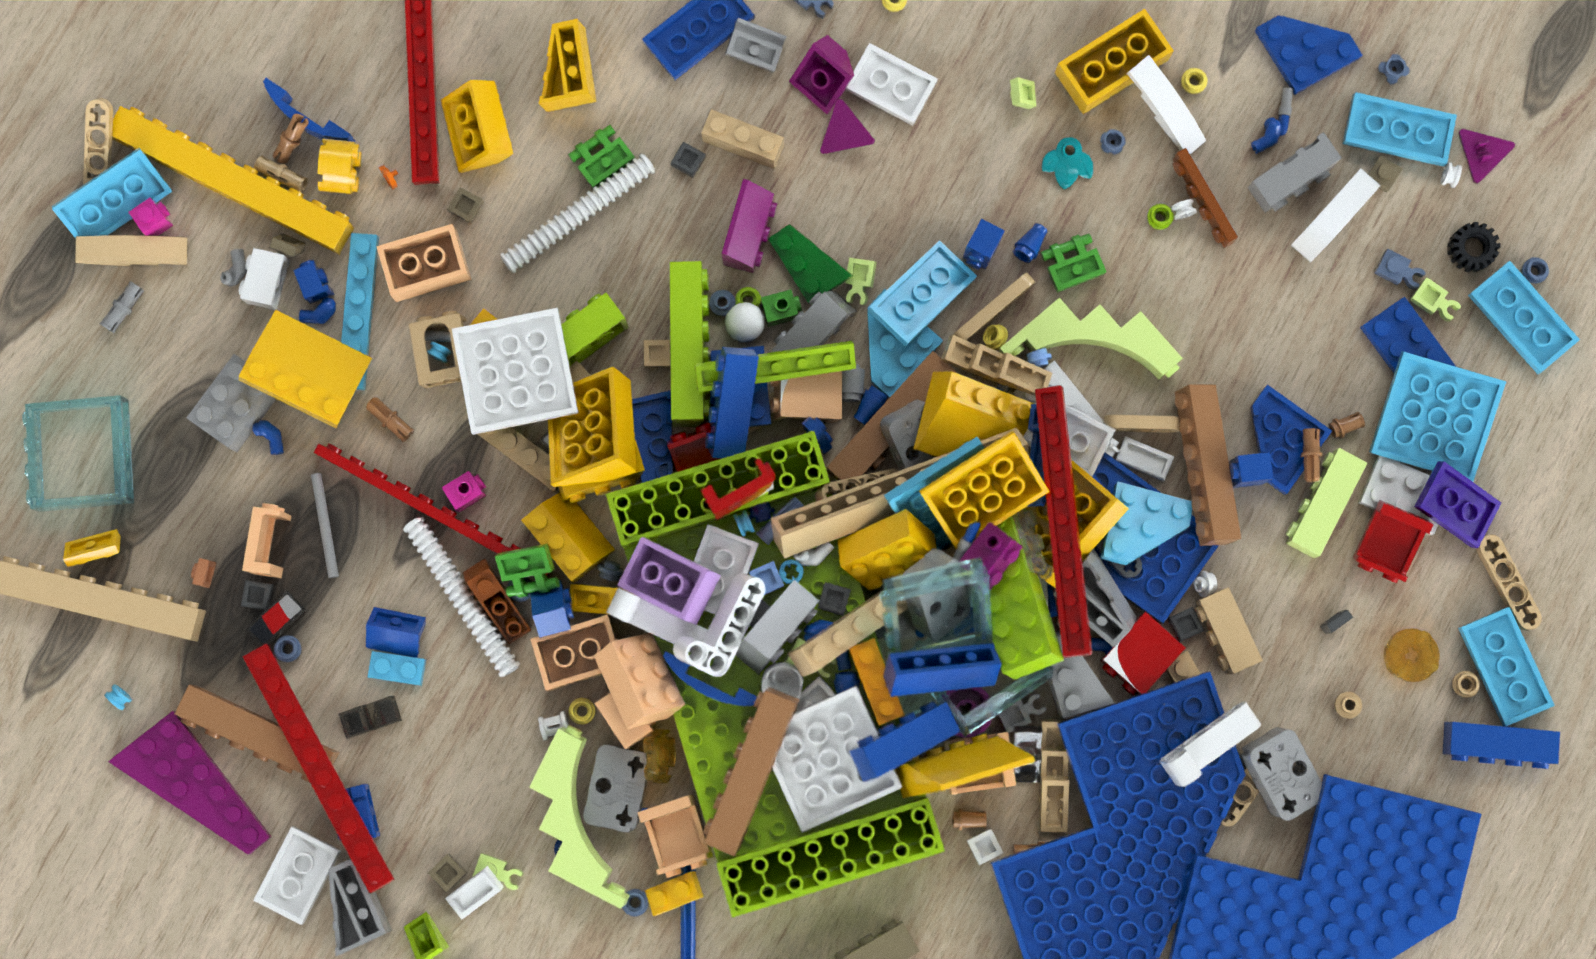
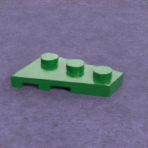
[768,224,854,304]

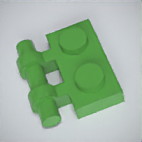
[568,125,635,188]
[1040,233,1107,293]
[495,544,560,598]

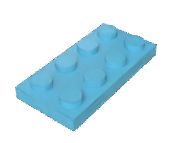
[1343,92,1457,167]
[52,147,172,238]
[867,240,977,347]
[1468,261,1580,375]
[1458,607,1555,727]

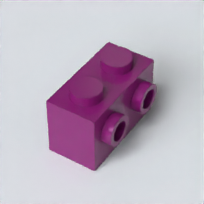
[959,521,1023,590]

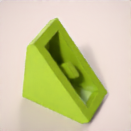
[404,912,449,959]

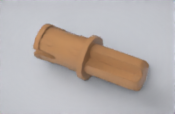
[366,397,414,442]
[1301,428,1322,482]

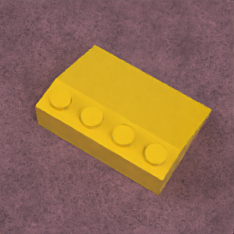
[238,310,372,428]
[548,366,637,487]
[913,371,1034,457]
[919,430,1049,550]
[1017,459,1128,588]
[895,733,1035,798]

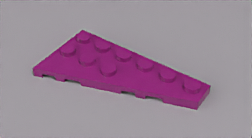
[108,711,272,855]

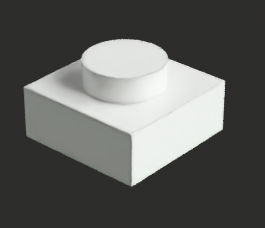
[966,828,1003,865]

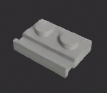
[725,18,787,73]

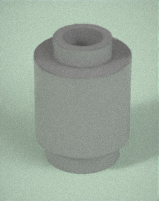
[842,364,865,402]

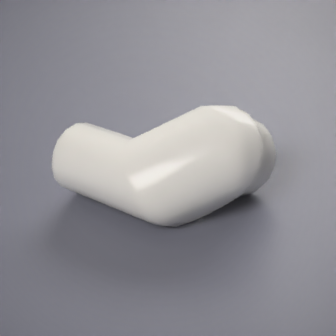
[794,542,834,566]

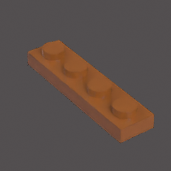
[1173,148,1238,248]

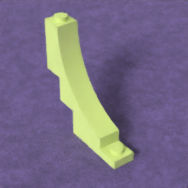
[998,298,1183,380]
[529,725,630,909]

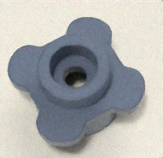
[1378,54,1410,84]

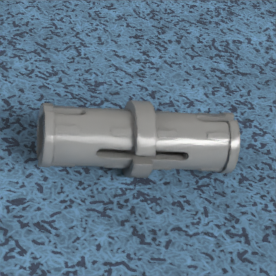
[100,281,144,333]

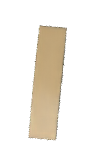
[75,235,187,266]
[941,335,1053,395]
[1039,719,1069,832]

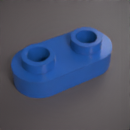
[801,416,833,455]

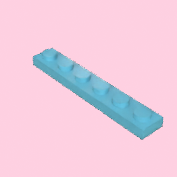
[341,233,379,390]

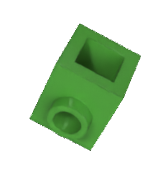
[761,289,802,327]

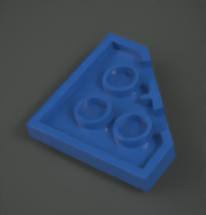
[1255,15,1363,95]
[1250,384,1332,495]

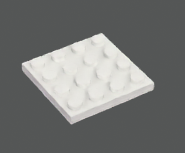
[452,308,579,435]
[773,686,902,832]

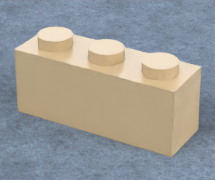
[701,109,784,169]
[1194,587,1263,675]

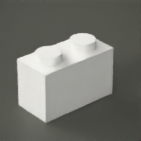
[239,248,290,310]

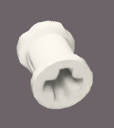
[538,711,569,741]

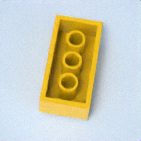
[1055,8,1174,114]

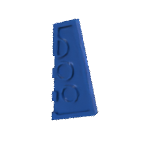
[632,390,673,483]

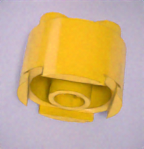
[318,139,362,194]

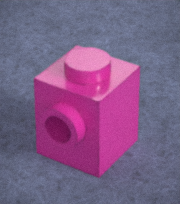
[128,198,174,236]
[442,471,486,513]

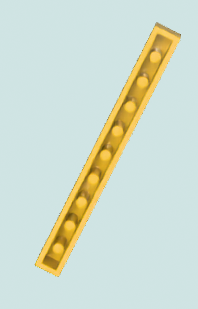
[112,106,354,255]

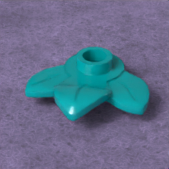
[1042,137,1094,189]

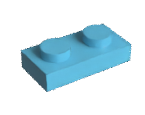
[368,651,426,686]

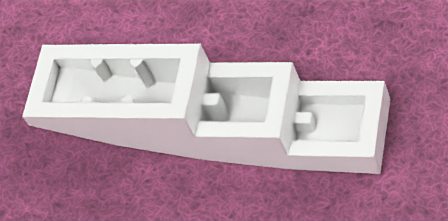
[1127,55,1207,154]

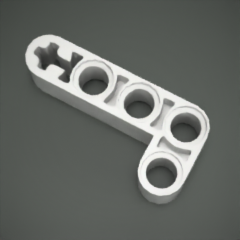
[1291,169,1381,262]
[673,573,765,677]
[606,588,708,652]
[1160,701,1261,787]

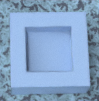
[748,561,784,595]

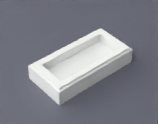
[1115,436,1174,482]
[445,866,504,919]

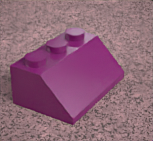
[721,179,778,273]

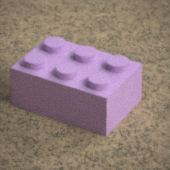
[617,536,721,625]

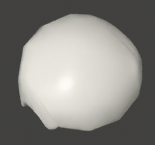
[725,302,765,342]
[762,662,803,699]

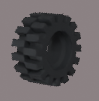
[1447,222,1501,272]

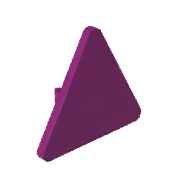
[820,99,875,154]
[1459,129,1515,184]

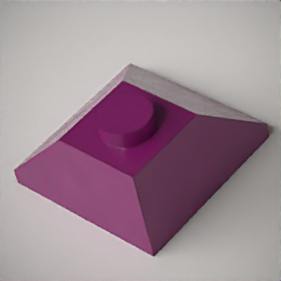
[789,35,854,114]

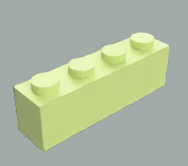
[1286,448,1367,558]

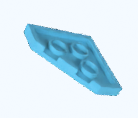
[867,289,943,398]
[1100,481,1192,565]

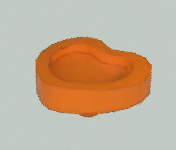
[379,165,398,190]

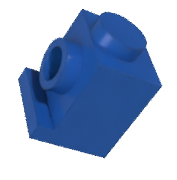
[293,260,335,304]

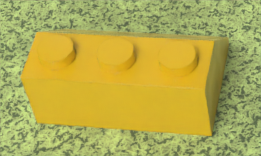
[441,80,514,173]
[521,492,615,584]

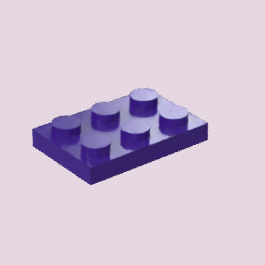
[1414,461,1501,548]

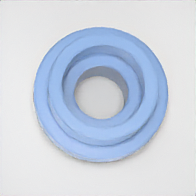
[1026,348,1052,368]

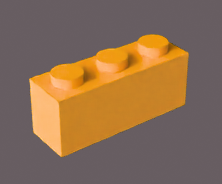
[848,638,905,726]

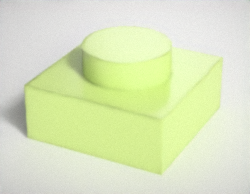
[1010,77,1037,109]

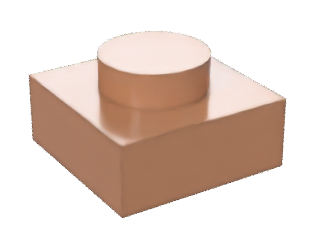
[191,558,216,588]

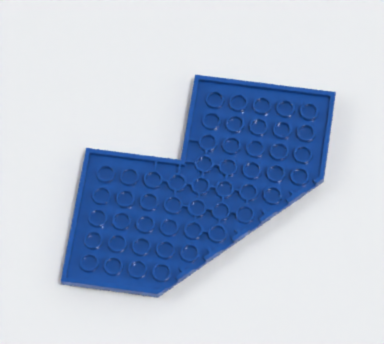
[990,671,1246,959]
[1168,774,1481,959]

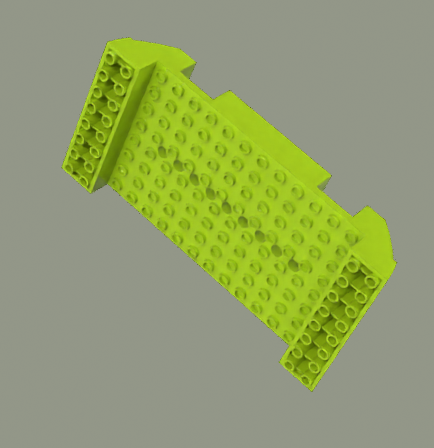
[606,431,945,918]

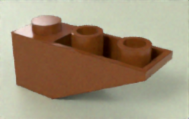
[463,558,531,644]

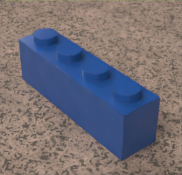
[705,347,759,459]
[883,643,1001,697]
[849,701,961,781]
[1443,722,1560,769]

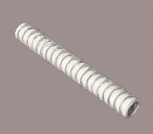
[500,153,655,273]
[403,517,520,677]

